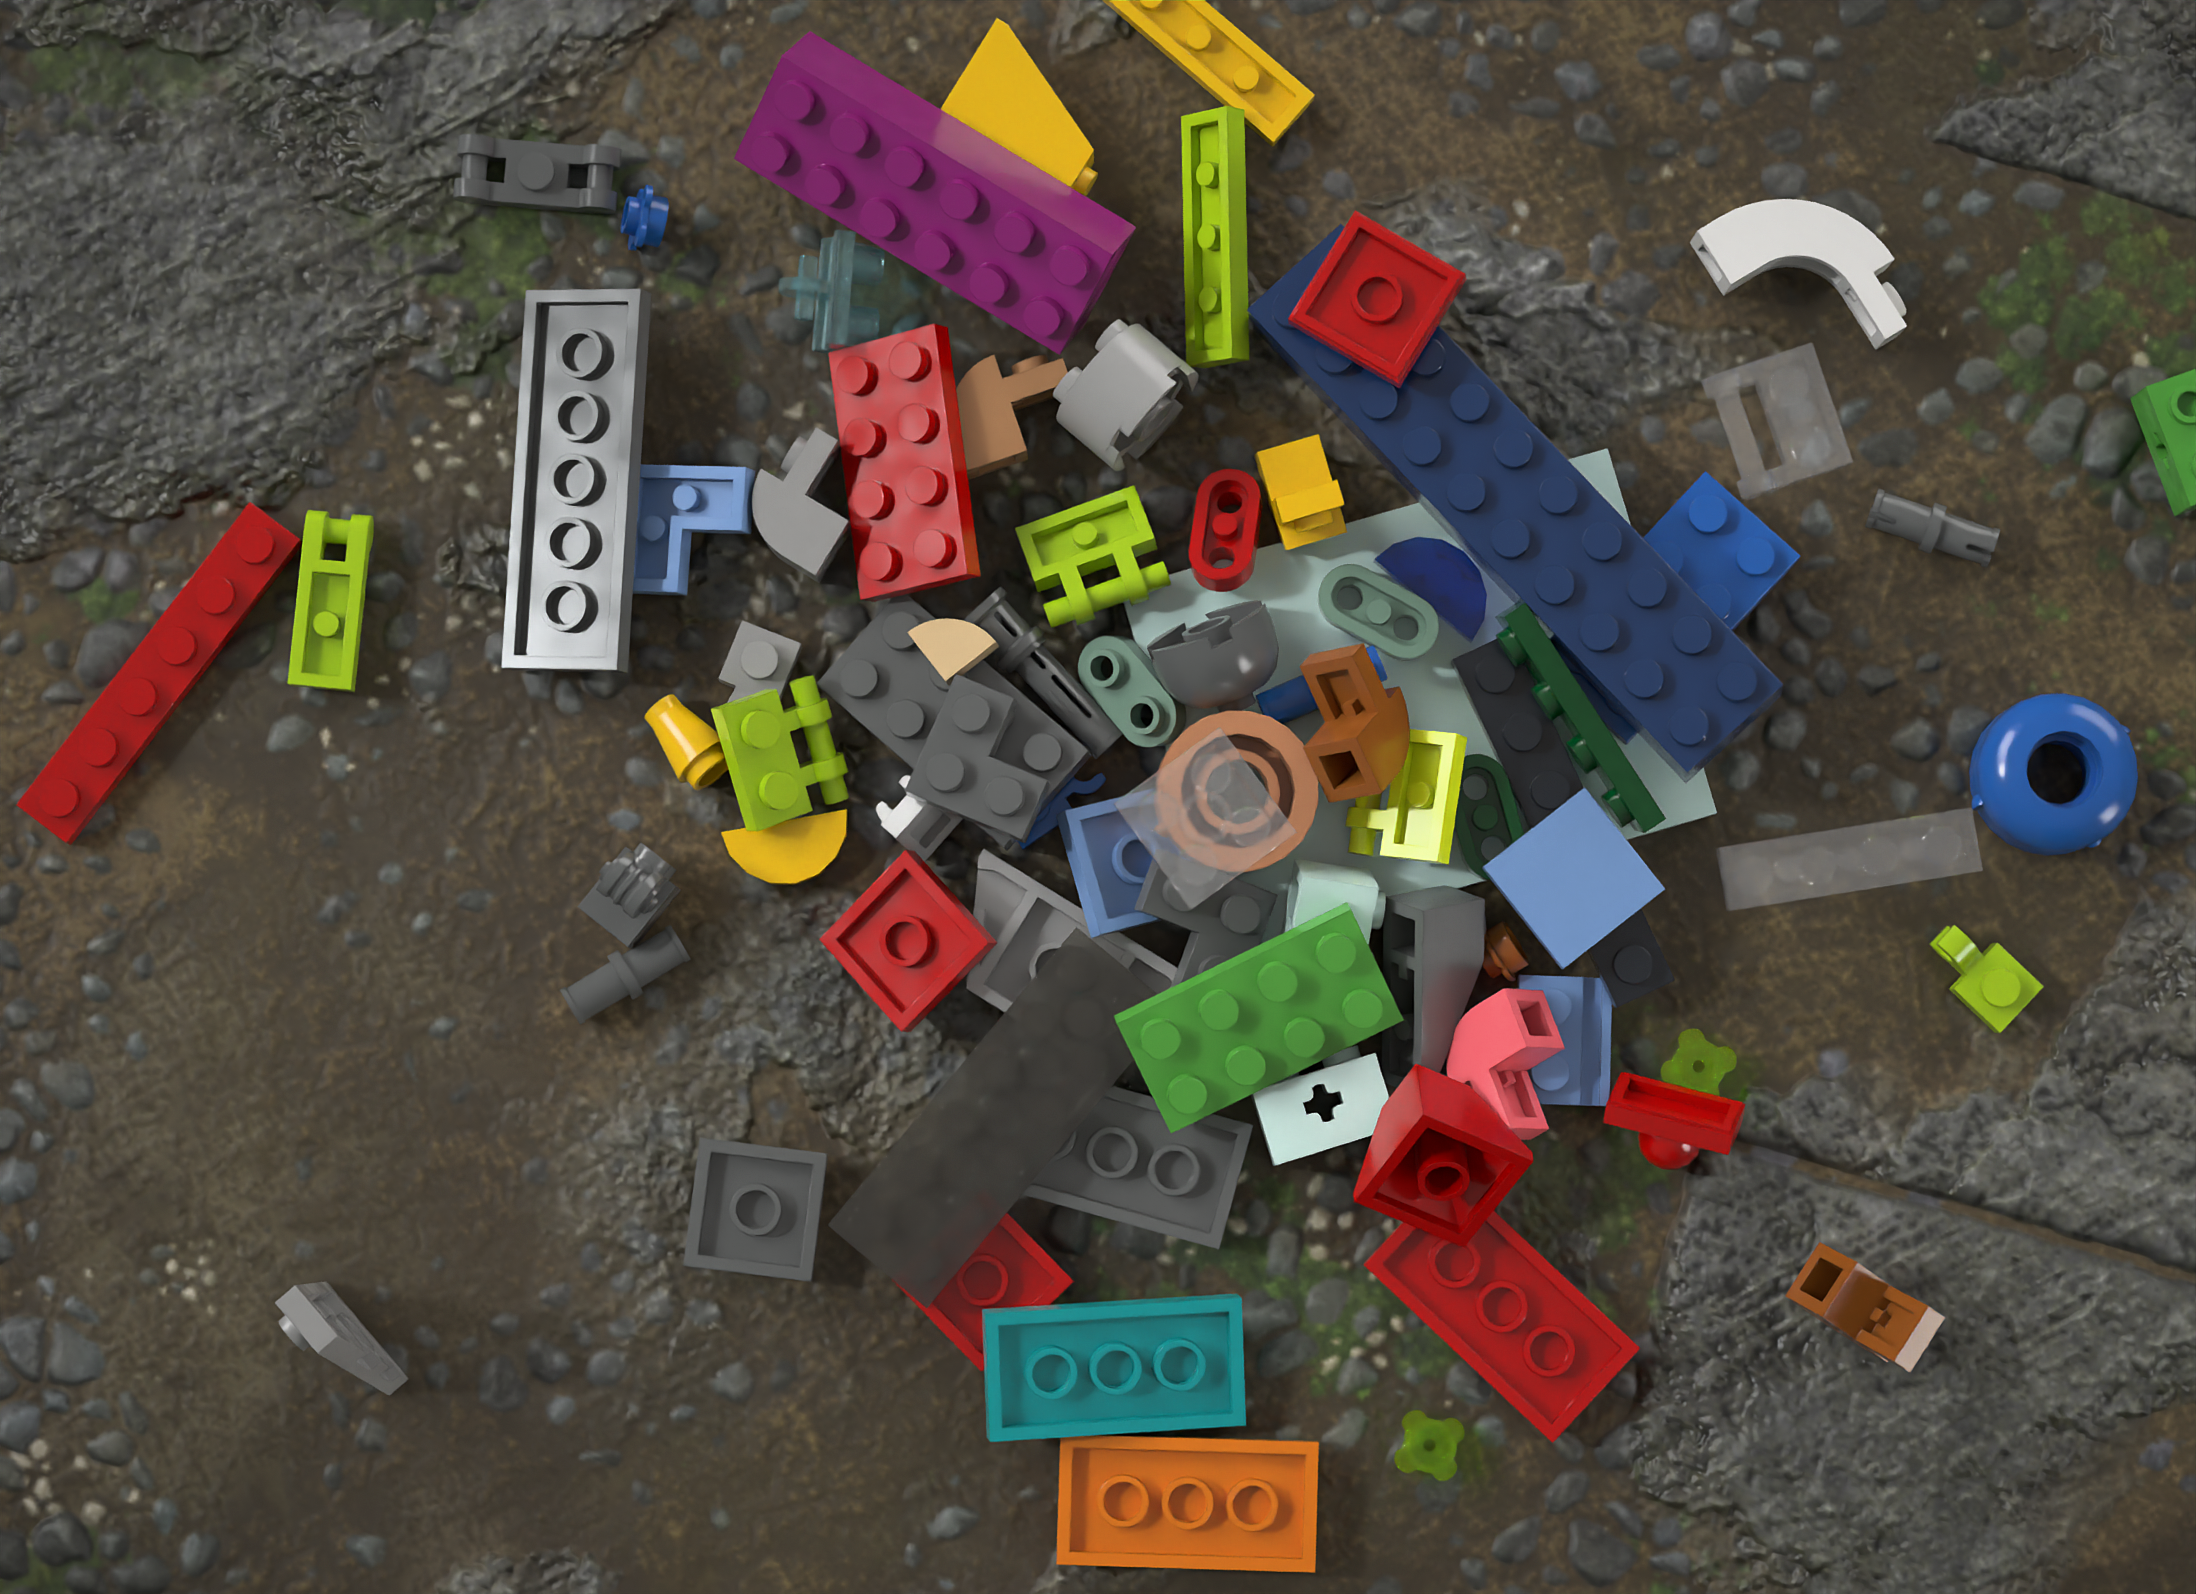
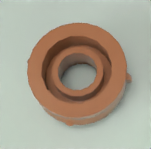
[1154,711,1319,873]

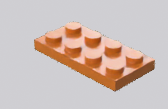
[1056,1434,1319,1573]

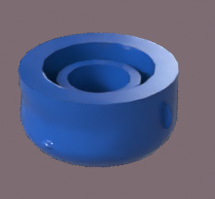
[1969,693,2138,856]

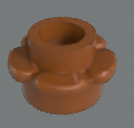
[1482,920,1530,981]

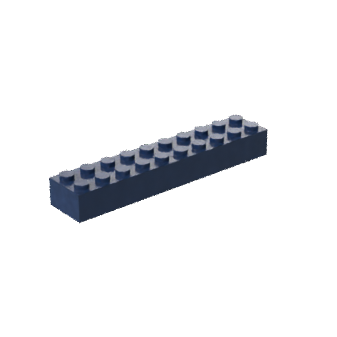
[1247,224,1783,783]

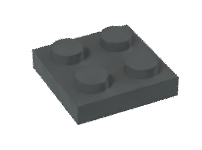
[683,1138,829,1282]

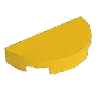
[721,809,848,885]

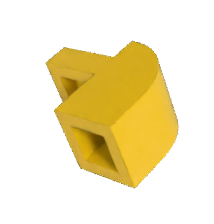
[1254,434,1347,550]

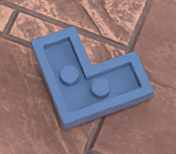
[633,464,755,595]

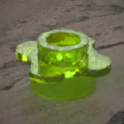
[1661,1028,1737,1096]
[1394,1410,1465,1481]

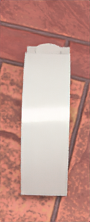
[1690,199,1907,350]

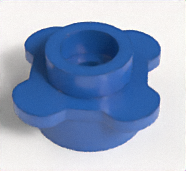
[620,185,669,251]

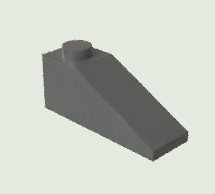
[1382,885,1486,1088]

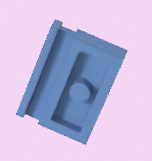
[1517,975,1612,1106]

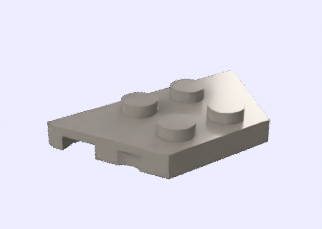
[966,849,1178,1057]

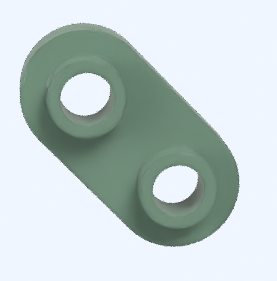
[1318,564,1439,661]
[1078,636,1186,747]

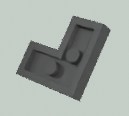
[904,674,1050,843]
[1134,849,1278,988]

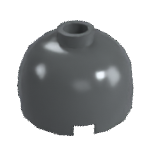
[1147,600,1279,713]

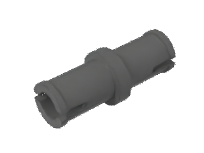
[1865,488,2000,568]
[560,925,691,1025]

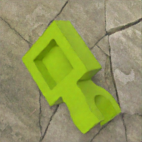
[1929,925,2044,1033]

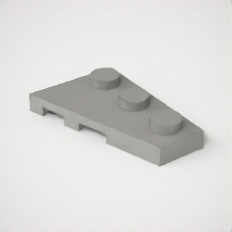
[275,1281,408,1395]

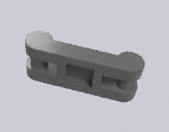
[453,134,622,214]

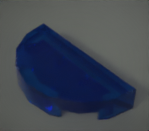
[1373,537,1487,643]

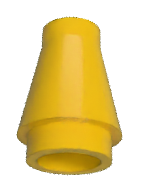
[644,694,728,790]

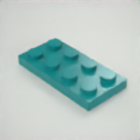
[982,1294,1246,1442]

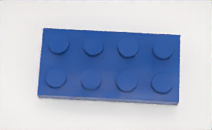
[1551,471,1800,745]

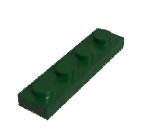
[1495,603,1666,833]

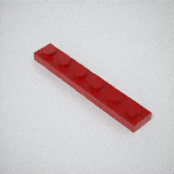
[16,502,303,845]

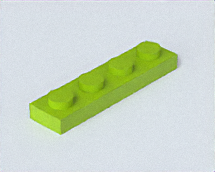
[1181,106,1249,368]

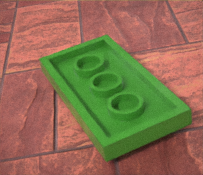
[1114,902,1404,1133]

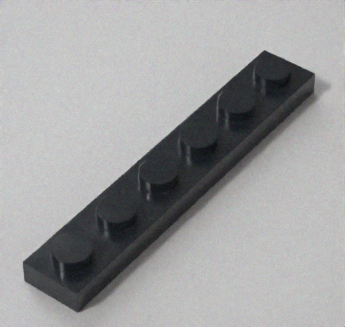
[1451,639,1675,1009]

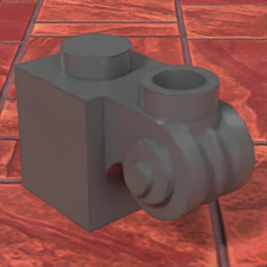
[577,842,681,949]

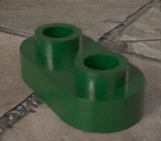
[1454,754,1524,881]

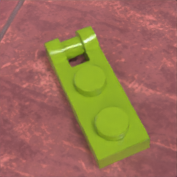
[287,510,374,692]

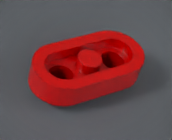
[1189,469,1262,592]

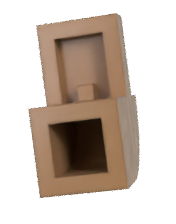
[956,355,1068,480]

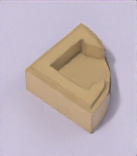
[907,618,999,686]

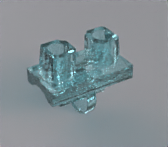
[778,230,885,353]

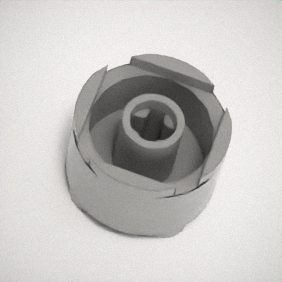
[1053,319,1199,471]

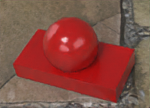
[1603,1072,1746,1170]

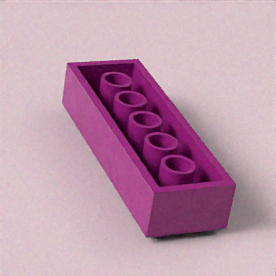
[734,31,1136,355]

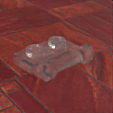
[1702,343,1853,501]

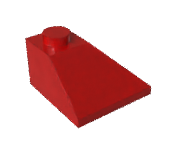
[1353,1063,1534,1247]

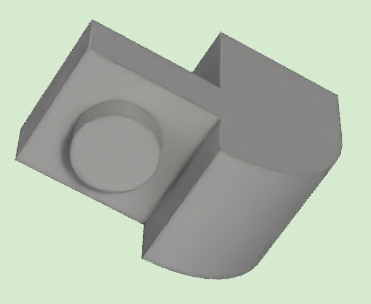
[752,427,851,583]

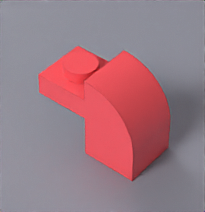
[1446,988,1565,1140]

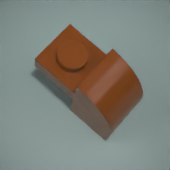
[1299,643,1410,803]
[1785,1242,1945,1372]

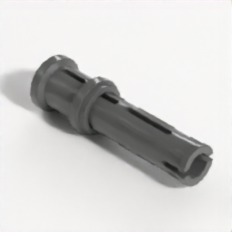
[963,586,1123,759]

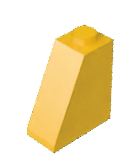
[941,18,1098,196]

